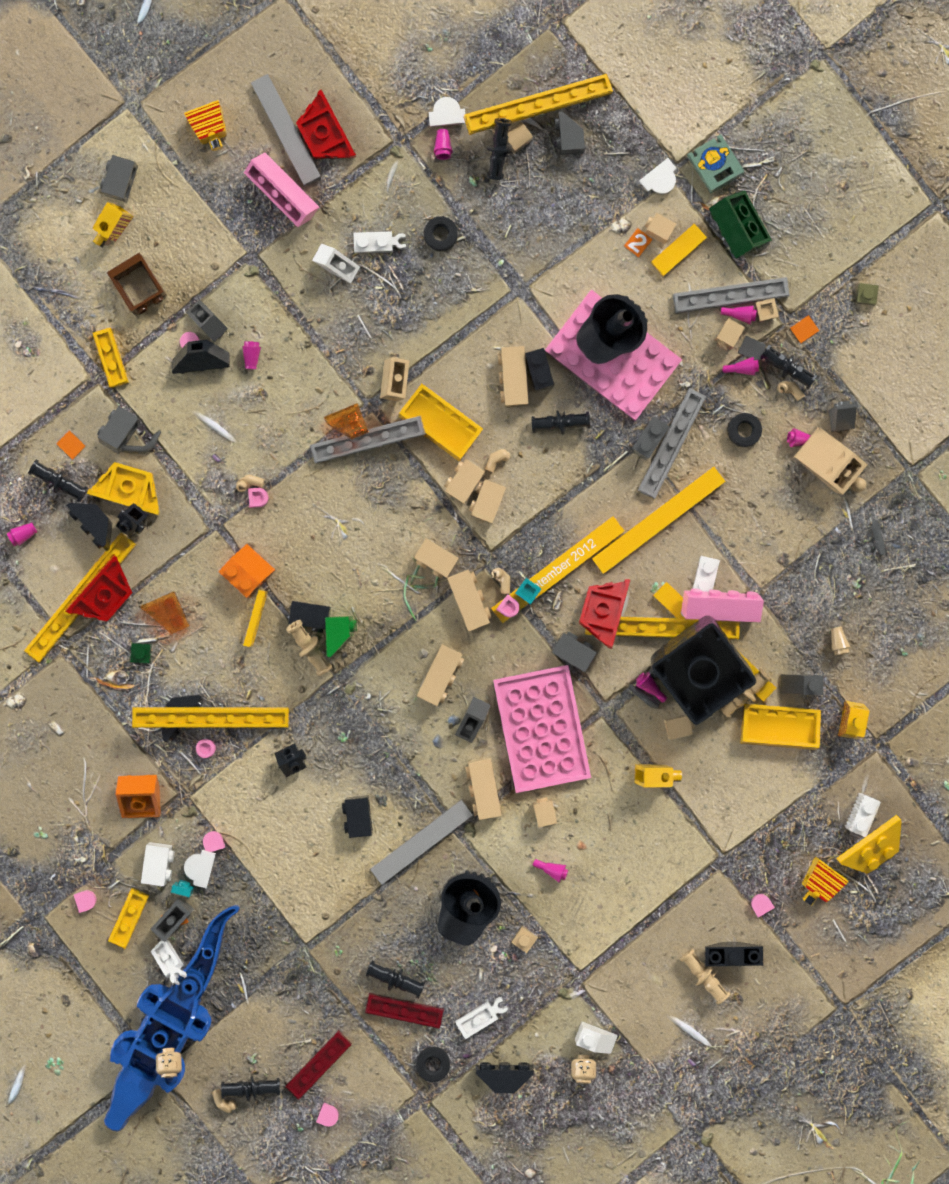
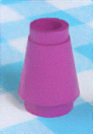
[434,129,453,160]
[242,341,261,369]
[7,522,37,547]

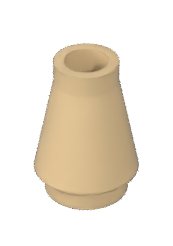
[831,627,851,656]

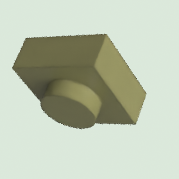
[856,283,879,306]

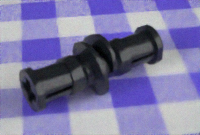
[487,118,512,180]
[760,344,818,389]
[531,410,591,435]
[28,459,88,503]
[366,960,425,999]
[221,1076,280,1102]

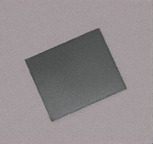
[738,336,766,362]

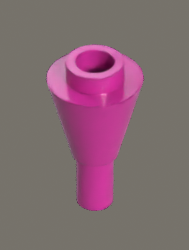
[721,306,757,325]
[723,357,759,376]
[787,428,811,447]
[636,672,667,703]
[533,859,569,883]

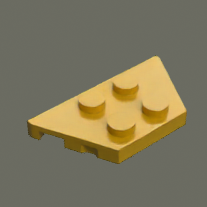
[87,462,160,515]
[836,815,902,874]

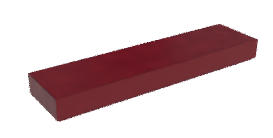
[365,993,444,1029]
[285,1030,352,1100]

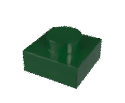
[130,643,152,663]

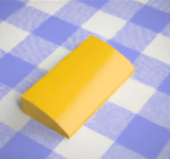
[398,383,483,462]
[740,704,821,750]

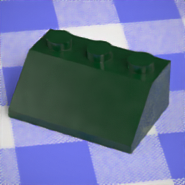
[709,190,772,259]

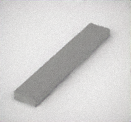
[251,74,321,186]
[673,277,790,314]
[638,388,706,499]
[310,416,426,463]
[370,799,473,885]

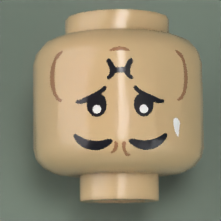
[156,1048,182,1078]
[571,1055,596,1084]

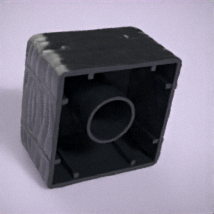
[651,615,756,725]

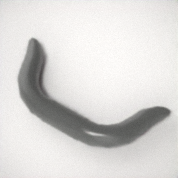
[121,431,161,454]

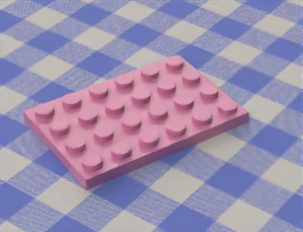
[545,290,682,421]
[493,665,591,793]

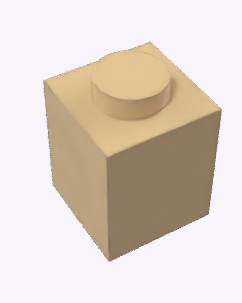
[645,213,676,244]
[714,318,745,350]
[664,714,695,740]
[533,797,557,827]

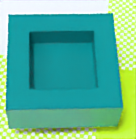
[515,578,541,605]
[171,880,194,897]

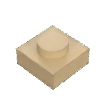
[755,298,779,322]
[511,926,538,953]

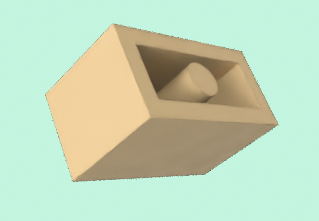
[380,357,410,402]
[444,459,485,505]
[469,479,506,524]
[414,538,459,579]

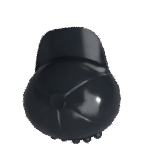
[576,294,648,364]
[437,870,501,946]

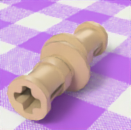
[286,620,332,676]
[720,668,772,719]
[680,948,731,1005]

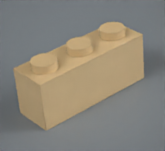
[498,346,528,407]
[447,569,492,632]
[417,644,464,706]
[465,757,502,820]

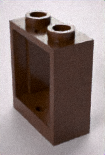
[107,252,167,315]

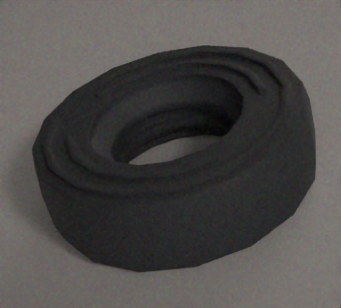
[424,216,458,251]
[727,413,762,447]
[416,1046,450,1082]

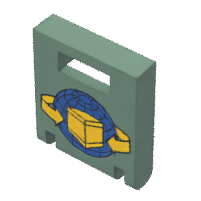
[687,134,744,194]

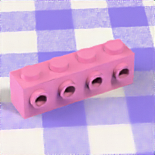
[244,153,319,227]
[681,589,764,622]

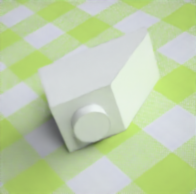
[312,244,360,283]
[575,1022,617,1054]

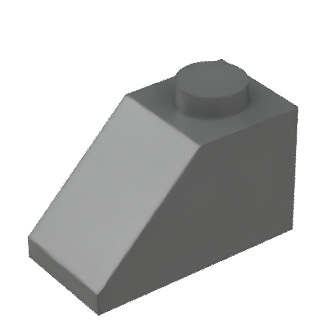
[186,299,228,342]
[780,674,824,695]
[455,697,491,743]

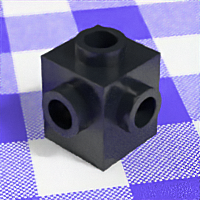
[116,503,149,538]
[274,743,307,777]

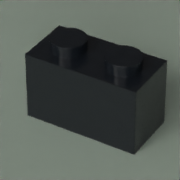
[525,348,554,393]
[288,601,331,633]
[342,795,373,838]

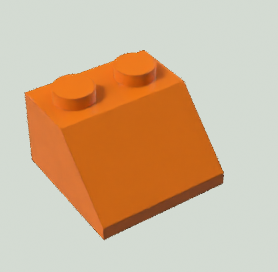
[218,544,275,598]
[115,775,161,818]

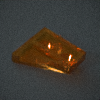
[324,403,369,439]
[140,591,190,634]

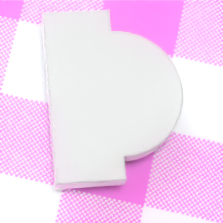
[429,97,465,127]
[639,158,677,194]
[184,850,216,888]

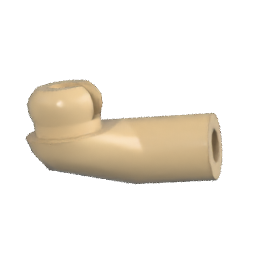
[777,381,805,401]
[485,449,510,473]
[236,474,265,492]
[491,568,510,594]
[211,1089,237,1113]

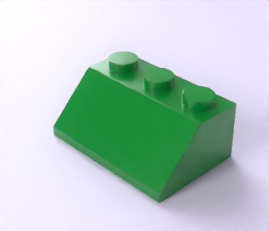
[325,616,357,657]

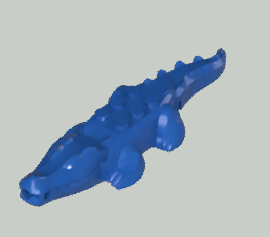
[104,905,240,1132]

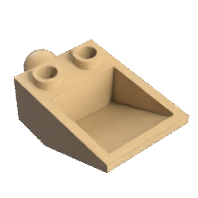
[794,427,868,495]

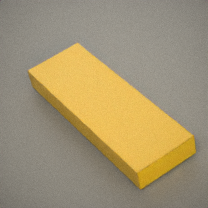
[651,223,707,277]
[92,327,129,388]
[243,590,268,647]
[108,888,150,949]

